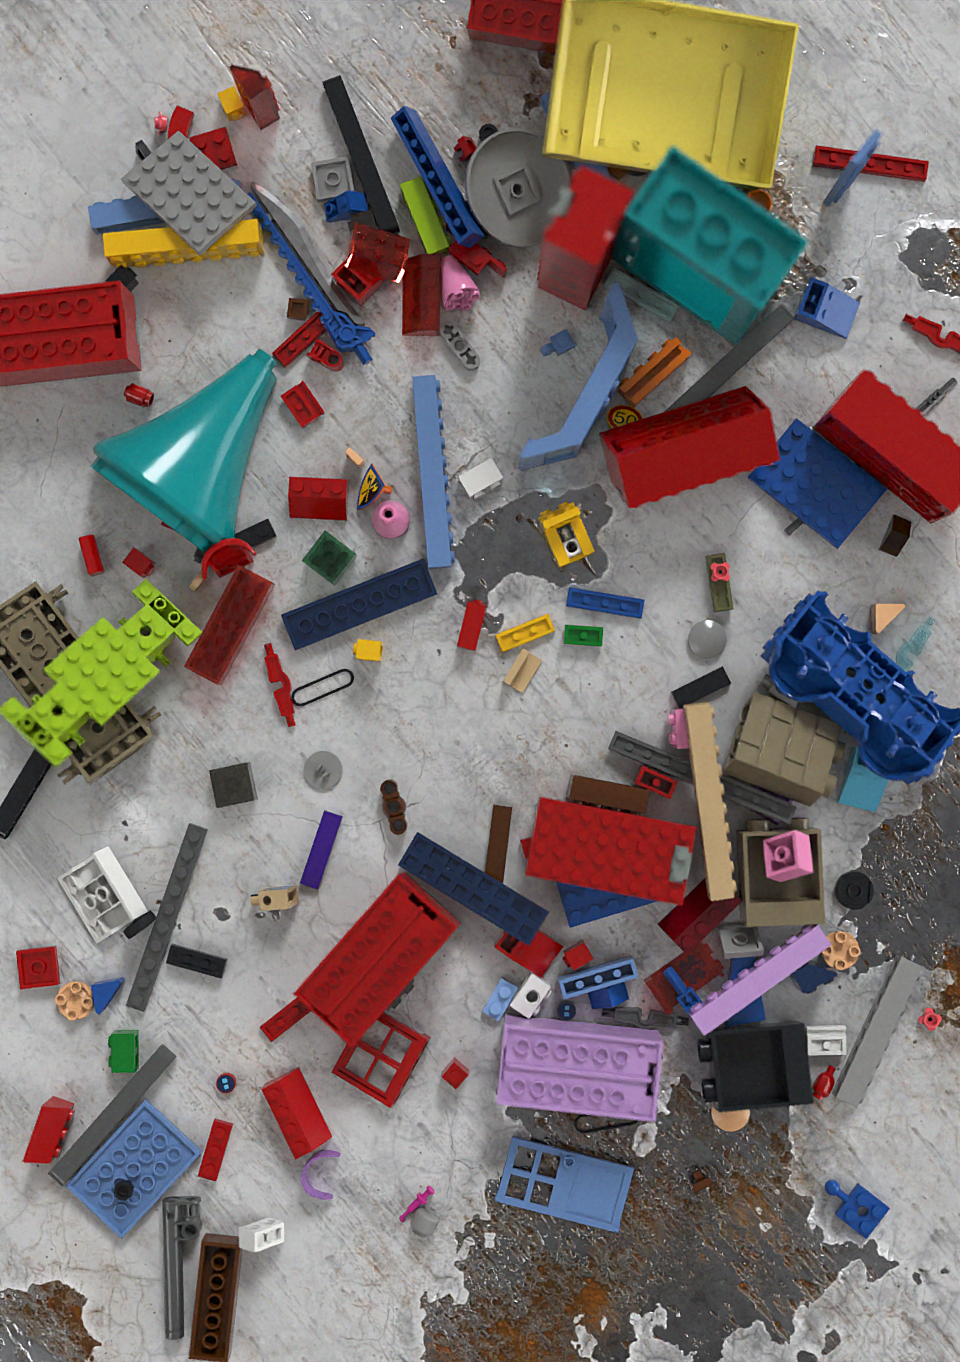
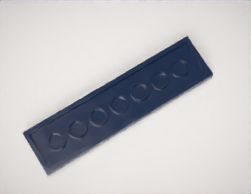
[281,559,438,651]

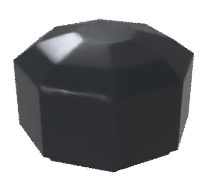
[114,1179,134,1201]

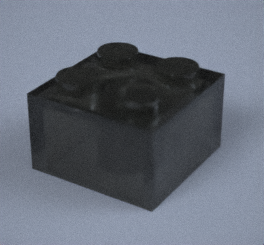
[209,762,258,808]

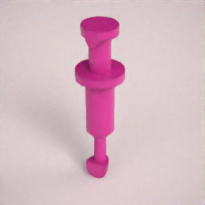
[399,1185,435,1222]

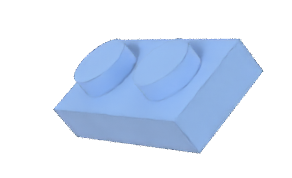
[482,977,518,1021]

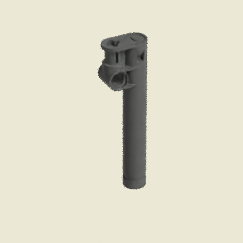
[162,1196,202,1340]

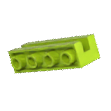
[400,176,452,260]

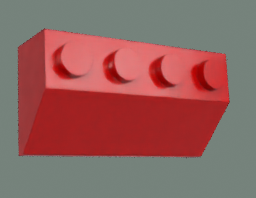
[261,1067,332,1160]

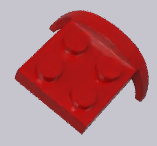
[201,538,256,580]

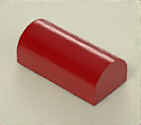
[78,535,105,577]

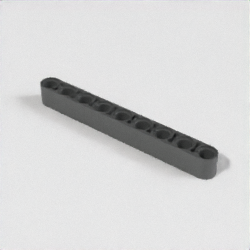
[664,304,794,412]
[48,1044,177,1186]

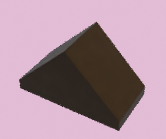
[879,514,911,557]

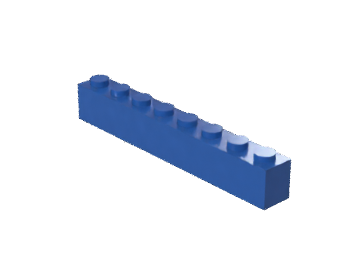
[391,106,484,248]

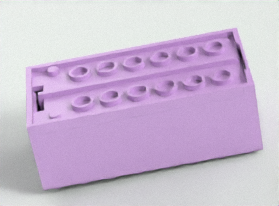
[497,1014,663,1122]

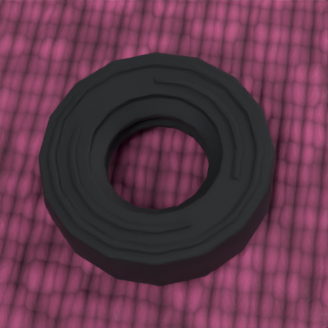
[123,910,156,939]

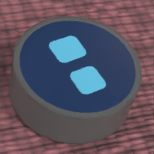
[557,1000,576,1021]

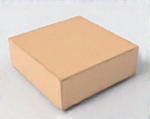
[345,447,365,468]

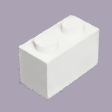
[458,458,503,500]

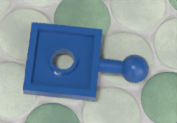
[824,1180,890,1239]

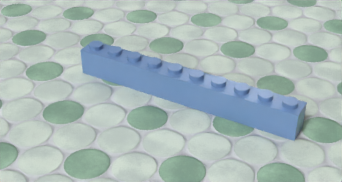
[412,375,455,569]

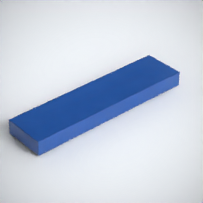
[566,587,645,619]

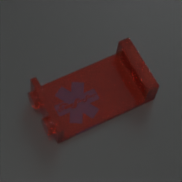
[644,942,725,1015]

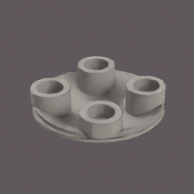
[688,620,727,658]

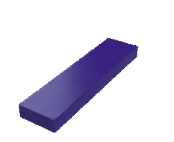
[300,810,343,890]

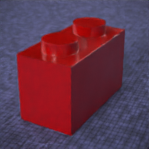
[633,765,678,799]

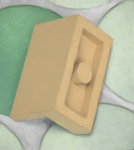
[503,648,542,693]

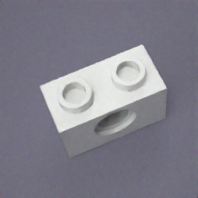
[510,972,552,1019]

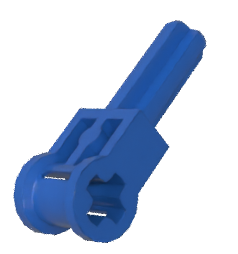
[663,966,702,1020]

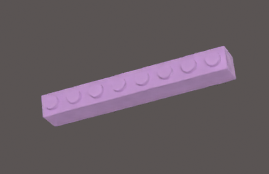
[688,924,832,1036]

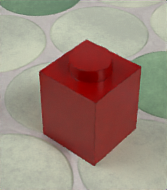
[122,547,156,578]
[562,940,594,971]
[441,1057,469,1089]

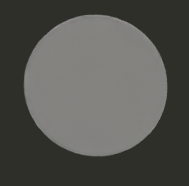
[304,751,342,789]

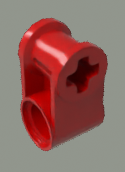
[306,339,344,372]

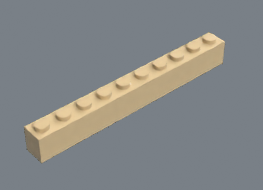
[683,702,737,901]

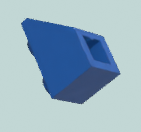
[324,190,368,223]

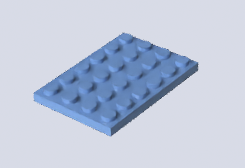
[66,1099,202,1239]

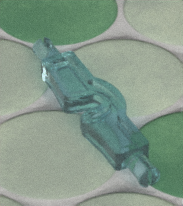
[895,617,935,672]

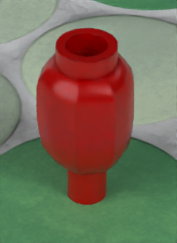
[812,1065,836,1101]

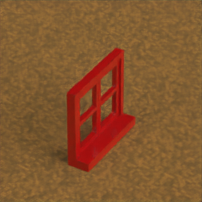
[332,1012,431,1108]

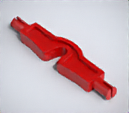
[902,313,960,354]
[264,643,296,727]

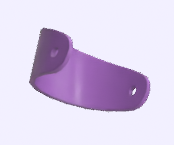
[301,1150,341,1200]

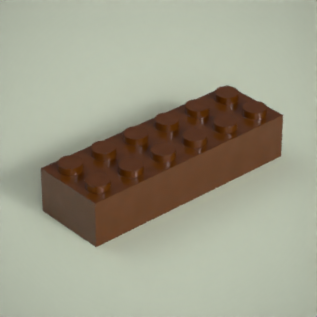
[189,1233,243,1362]

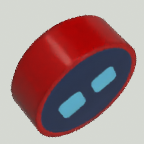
[216,1073,236,1093]

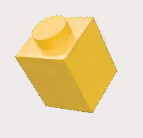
[217,86,247,122]

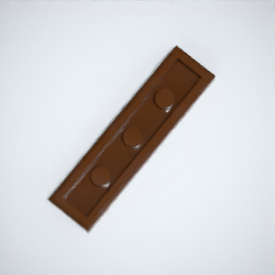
[485,805,512,883]

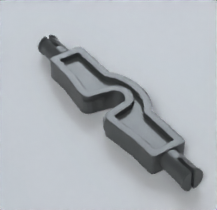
[602,1006,689,1029]

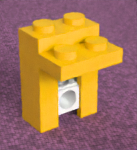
[538,501,595,568]

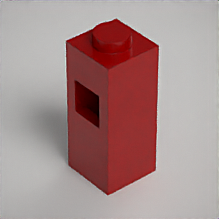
[457,599,486,651]

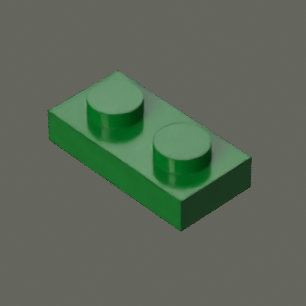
[564,625,603,647]

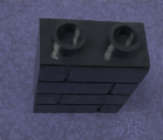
[697,1021,814,1112]

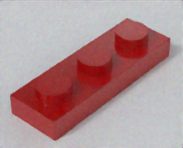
[198,1118,233,1182]

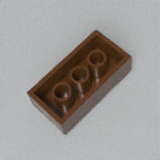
[567,774,650,816]

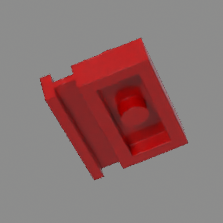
[280,381,325,429]

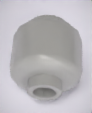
[411,1206,439,1238]

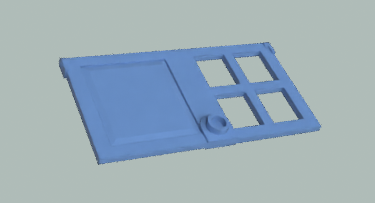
[494,1136,634,1233]

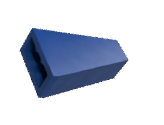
[725,957,766,1027]

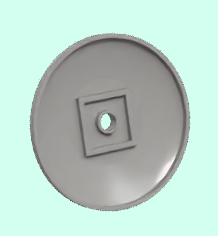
[465,128,572,247]

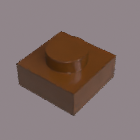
[287,298,309,321]

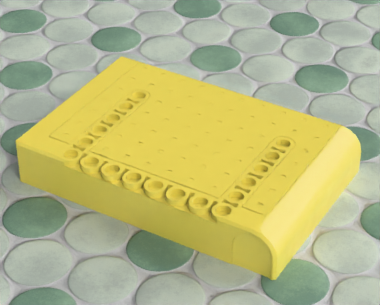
[542,0,799,190]

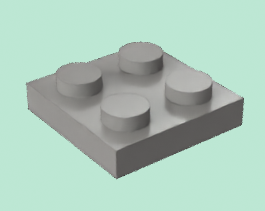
[311,156,355,202]
[718,923,764,959]

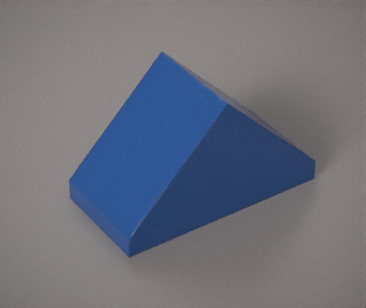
[91,977,125,1015]
[588,982,629,1009]

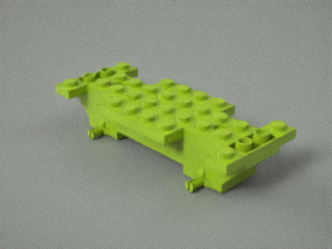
[0,579,202,768]

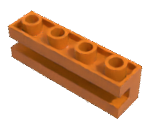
[618,337,692,408]

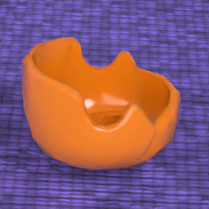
[746,189,772,213]

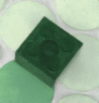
[302,530,357,586]

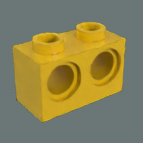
[353,639,383,662]

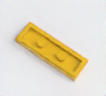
[495,614,555,653]

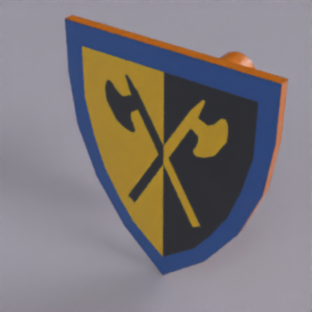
[357,463,392,510]

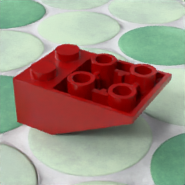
[331,239,400,307]
[494,929,563,978]

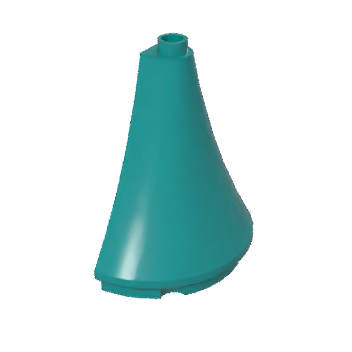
[90,349,277,553]

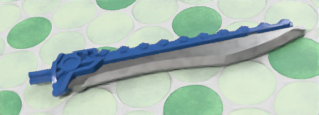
[247,182,375,366]

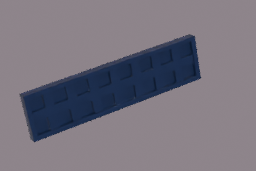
[398,832,549,946]

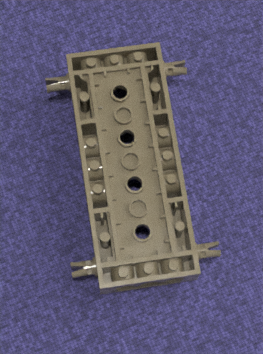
[0,581,162,785]

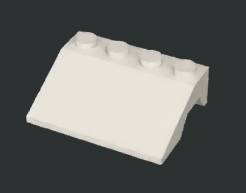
[57,846,148,943]

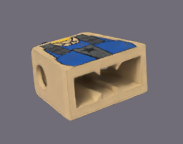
[250,885,299,911]

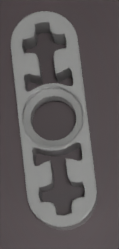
[440,321,480,371]

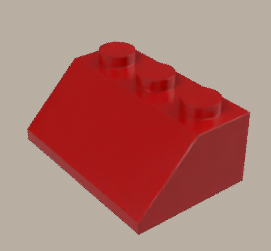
[288,477,349,521]
[22,1096,75,1164]

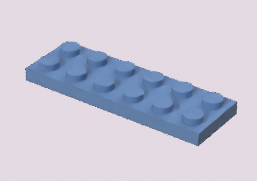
[823,129,882,207]

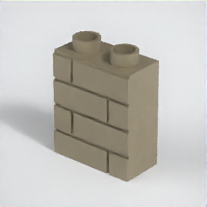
[723,692,846,807]
[736,817,825,927]

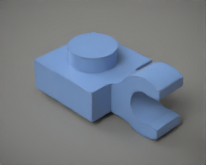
[540,329,575,357]

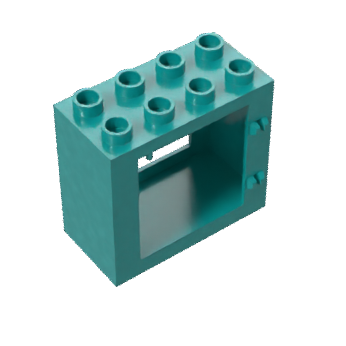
[611,145,809,346]

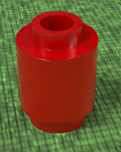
[124,383,154,408]

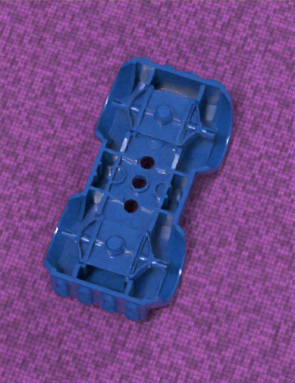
[760,590,960,785]

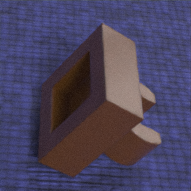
[692,1170,713,1193]

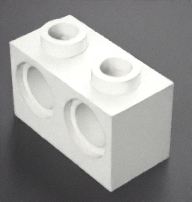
[239,1218,284,1253]

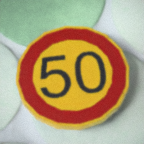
[606,405,643,429]

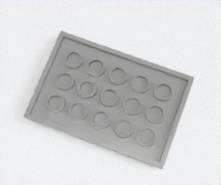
[121,131,257,256]

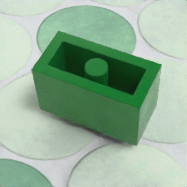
[108,1030,139,1073]

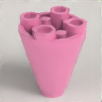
[441,255,480,311]
[372,500,410,539]

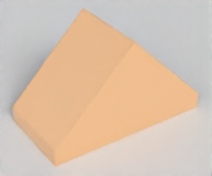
[871,604,906,635]

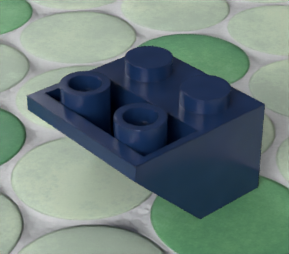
[789,960,838,994]

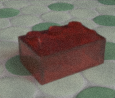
[344,222,410,283]

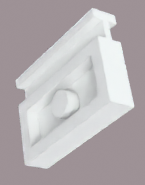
[806,1025,847,1056]

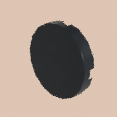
[834,871,874,910]

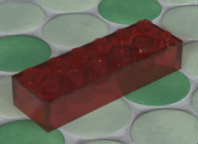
[184,564,276,685]

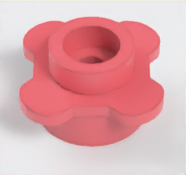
[154,112,167,135]
[710,562,730,582]
[918,1008,942,1031]

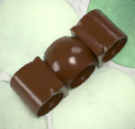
[380,779,408,835]

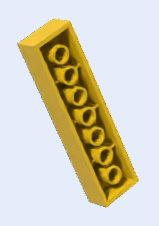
[103,219,265,269]

